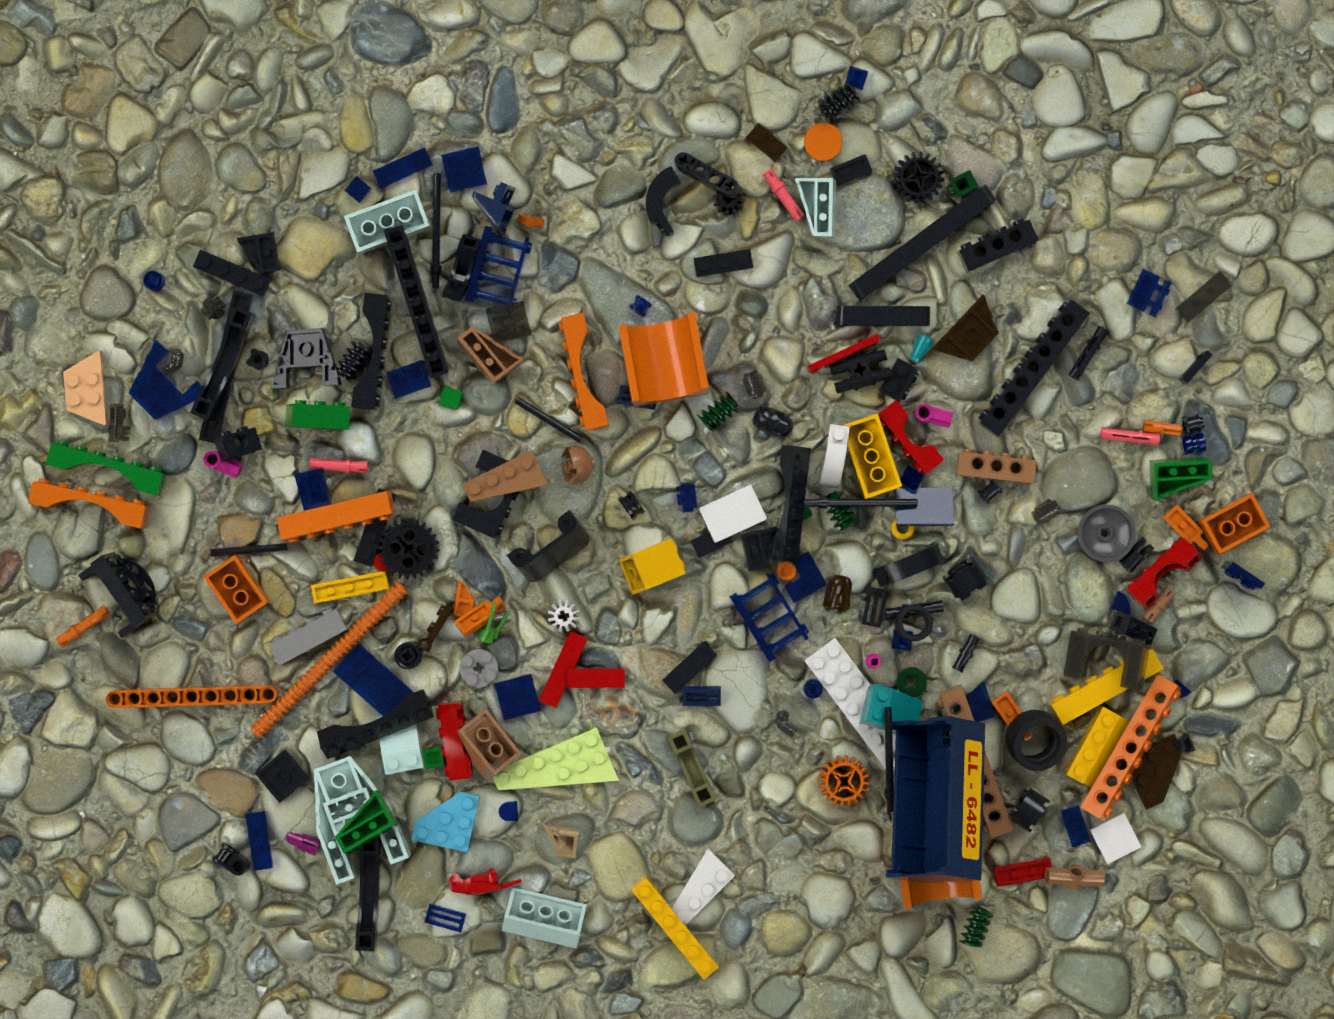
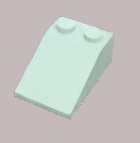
[376,715,425,775]

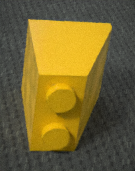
[618,538,686,595]

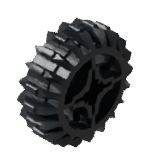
[892,151,945,204]

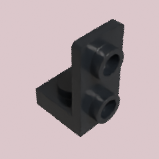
[1110,611,1157,646]

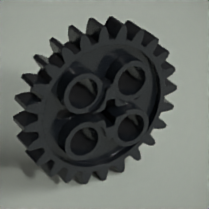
[377,518,440,580]

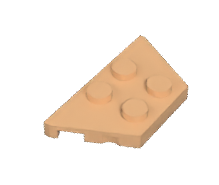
[63,351,108,425]

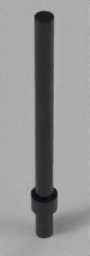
[430,173,442,289]
[803,497,918,509]
[884,707,894,812]

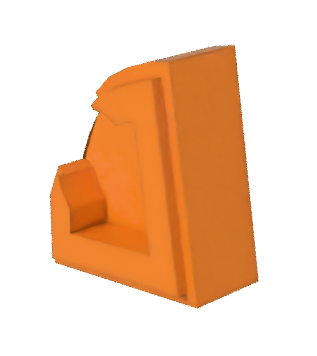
[517,214,545,227]

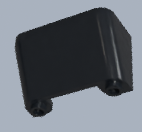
[506,510,590,582]

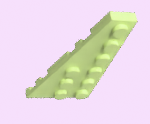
[493,727,619,790]

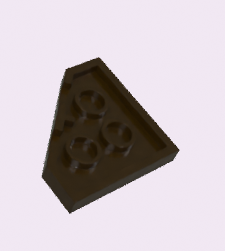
[1123,733,1182,810]

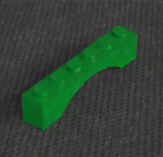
[45,440,166,496]

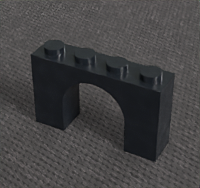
[452,450,520,538]

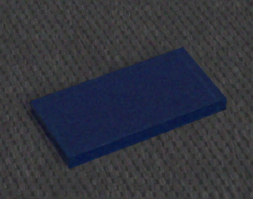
[333,643,414,717]

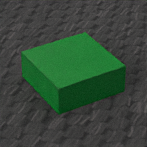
[439,386,463,410]
[422,746,445,769]

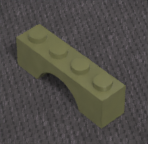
[667,728,716,808]

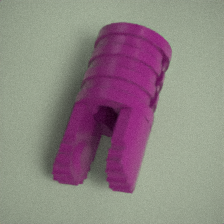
[285,832,321,856]

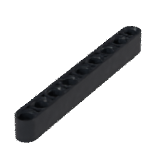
[848,184,997,301]

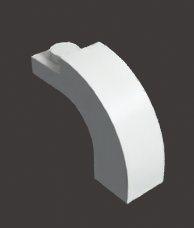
[819,424,850,488]

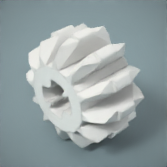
[548,600,580,632]

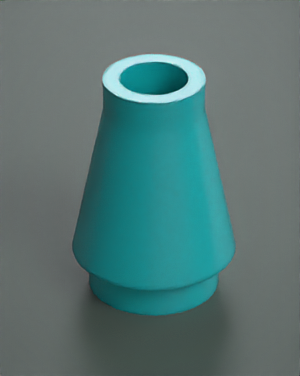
[909,333,934,363]

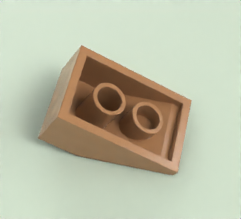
[457,709,522,781]

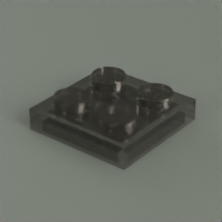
[486,301,532,343]

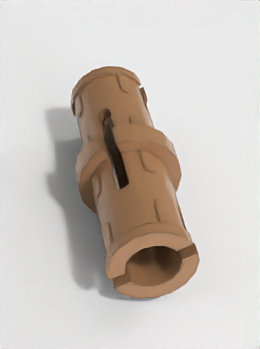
[1142,587,1176,624]

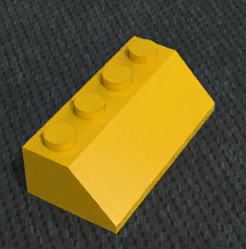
[842,413,902,499]
[1063,706,1130,788]

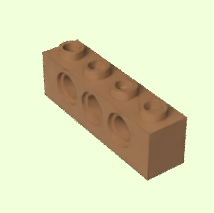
[955,449,1037,484]

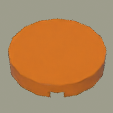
[804,123,842,161]

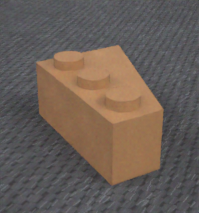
[457,326,524,386]

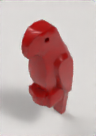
[449,868,522,896]

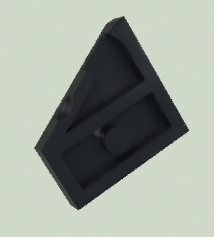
[237,232,281,274]

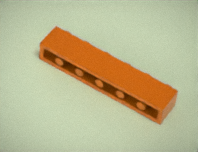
[277,491,396,543]

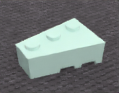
[795,178,836,238]

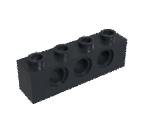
[957,218,1039,273]

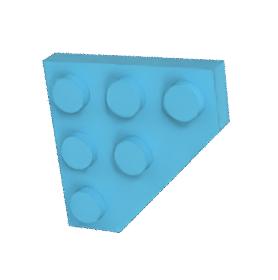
[411,791,480,852]

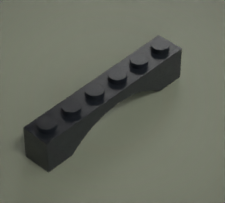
[351,293,392,410]
[190,306,256,421]
[769,445,811,563]
[317,689,434,759]
[355,836,382,951]

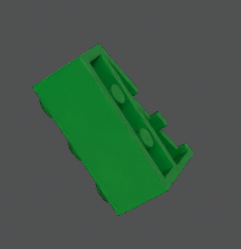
[285,400,350,430]
[1150,457,1212,501]
[335,790,399,854]

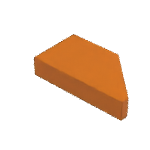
[453,581,475,617]

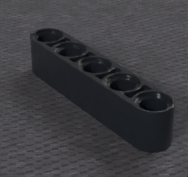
[836,306,930,326]

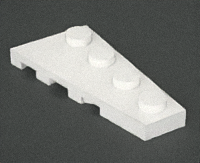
[672,848,735,925]

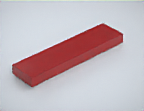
[807,334,880,373]
[538,631,588,708]

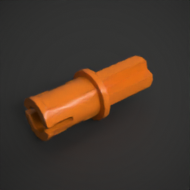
[1143,420,1182,436]

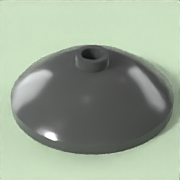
[1077,504,1136,562]

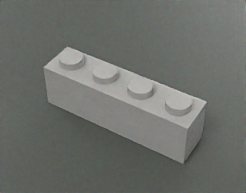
[268,608,349,666]

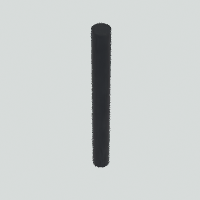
[514,397,583,443]
[210,543,288,557]

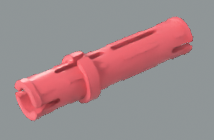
[762,168,805,222]
[1100,427,1160,446]
[310,458,369,474]

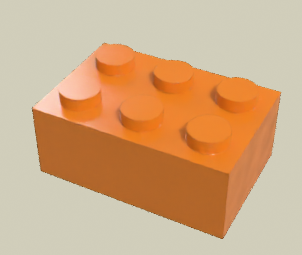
[1197,493,1271,554]
[203,554,271,624]

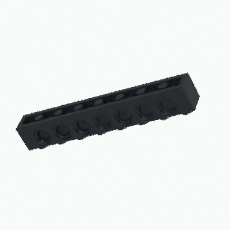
[384,223,449,379]
[978,299,1090,437]

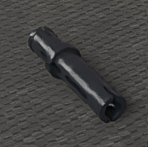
[1068,325,1109,381]
[885,600,944,621]

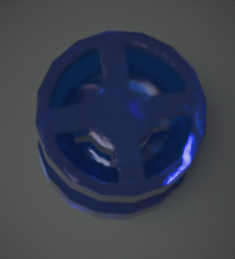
[143,271,165,291]
[629,295,652,318]
[803,679,823,699]

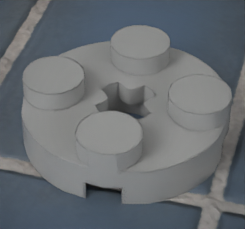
[460,649,499,687]

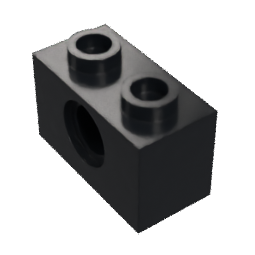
[214,426,262,462]

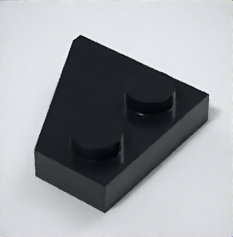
[740,526,777,572]

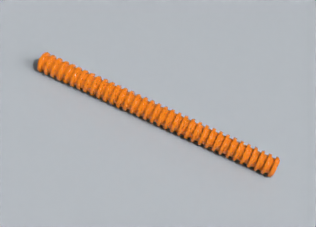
[250,582,409,738]

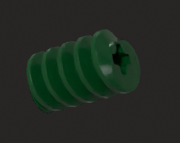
[697,391,739,432]
[824,490,858,533]
[959,904,993,948]

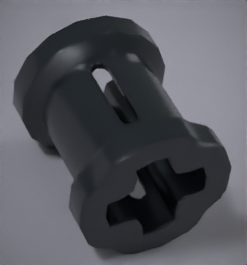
[977,479,1003,504]

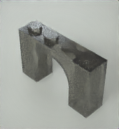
[1063,627,1150,690]

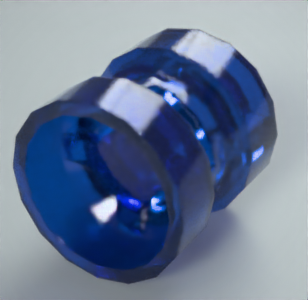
[1182,433,1206,455]

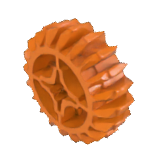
[818,755,870,807]

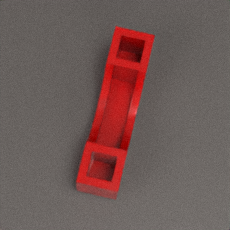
[878,400,944,474]
[1127,538,1202,611]

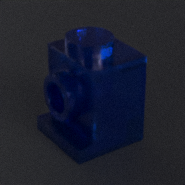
[676,484,697,513]

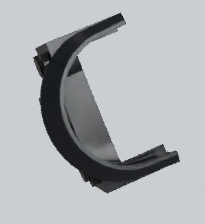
[78,552,158,638]

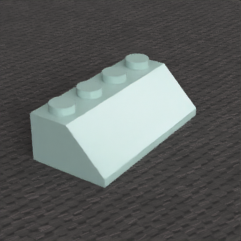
[344,190,431,255]
[502,887,587,948]

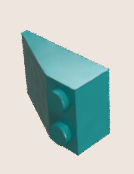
[860,684,923,734]

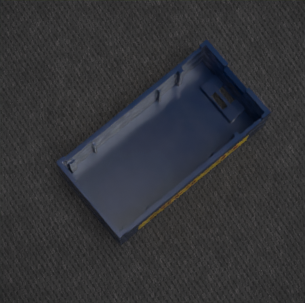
[886,716,985,883]

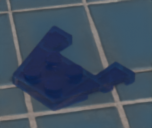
[128,340,203,420]

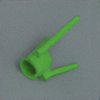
[477,600,509,644]

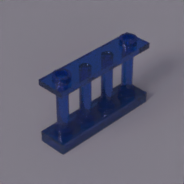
[465,226,533,313]
[729,572,810,662]

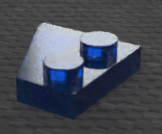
[952,681,995,722]

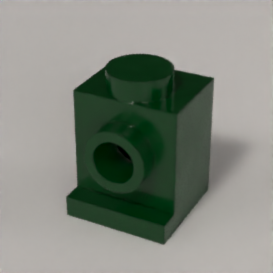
[947,170,979,199]

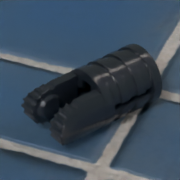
[1119,537,1154,573]

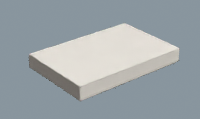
[699,485,767,543]

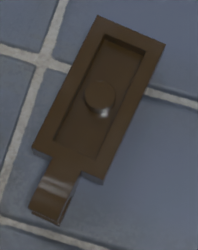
[417,603,454,652]

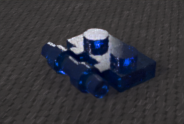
[1126,269,1172,318]

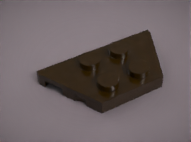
[932,294,999,362]

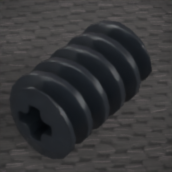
[818,82,861,122]
[337,341,373,383]

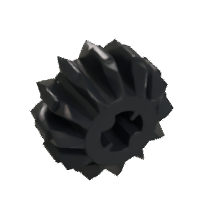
[712,183,745,216]

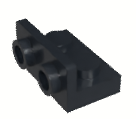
[878,358,920,402]

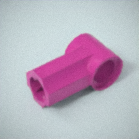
[913,404,953,428]
[203,451,244,479]

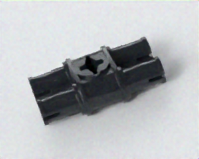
[829,349,893,394]

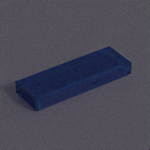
[373,147,433,189]
[245,810,274,871]

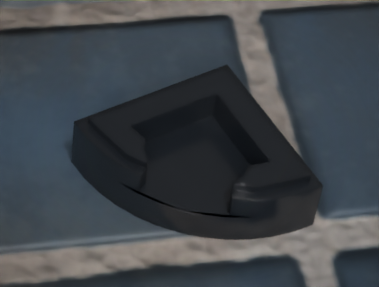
[1173,733,1195,753]

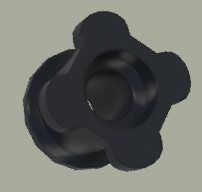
[246,348,269,371]
[1181,414,1204,435]

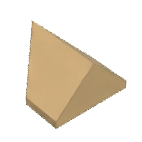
[542,824,580,859]

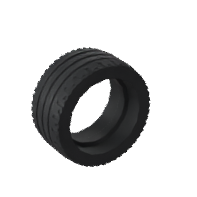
[1005,709,1067,771]

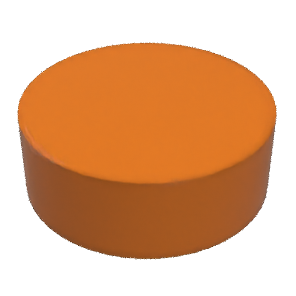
[777,562,796,581]

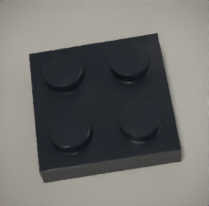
[256,749,310,803]

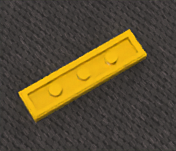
[310,571,390,604]

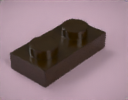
[746,123,787,163]

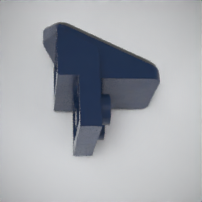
[472,182,516,235]

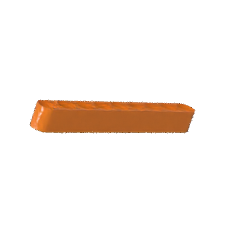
[106,685,280,708]

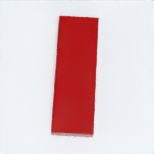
[567,668,625,688]
[993,857,1052,887]

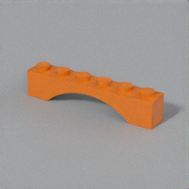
[559,312,609,431]
[28,478,149,528]

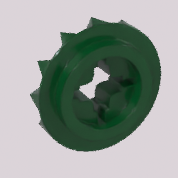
[896,667,927,698]

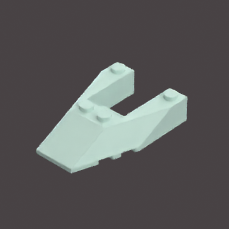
[314,756,411,885]

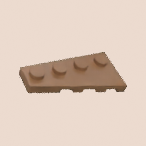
[462,450,549,502]

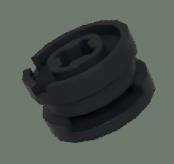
[618,490,645,520]
[394,642,422,669]

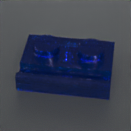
[386,360,432,399]
[294,467,332,511]

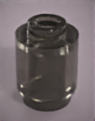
[743,370,767,400]
[1030,498,1060,525]

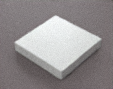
[1089,812,1141,864]

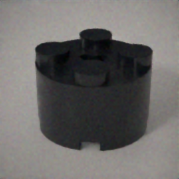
[942,557,987,600]
[1009,788,1050,833]

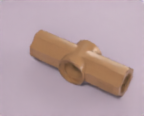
[1044,864,1105,890]

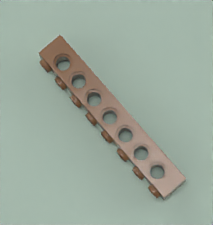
[937,684,1014,838]

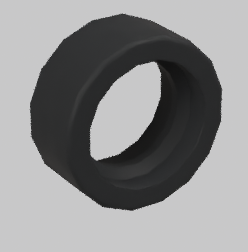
[895,605,933,642]

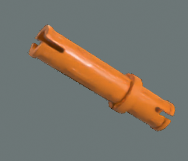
[56,605,111,648]

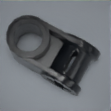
[212,842,250,876]

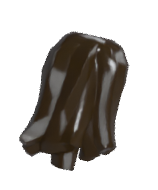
[822,575,852,614]

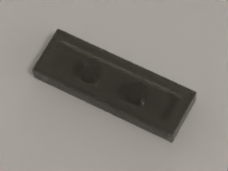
[1175,271,1232,323]

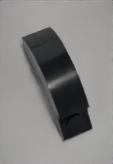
[646,166,681,237]
[442,234,481,302]
[873,544,944,587]

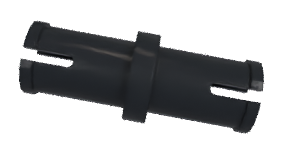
[952,634,980,673]

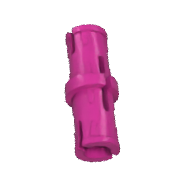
[865,653,881,669]

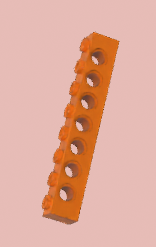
[1080,674,1181,821]

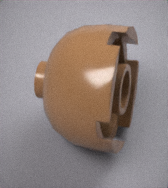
[561,446,595,485]

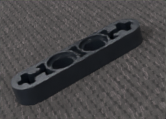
[674,152,739,198]

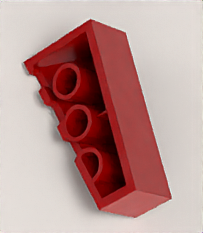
[436,700,474,781]

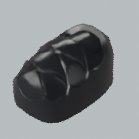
[752,405,794,439]

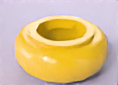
[891,519,915,540]

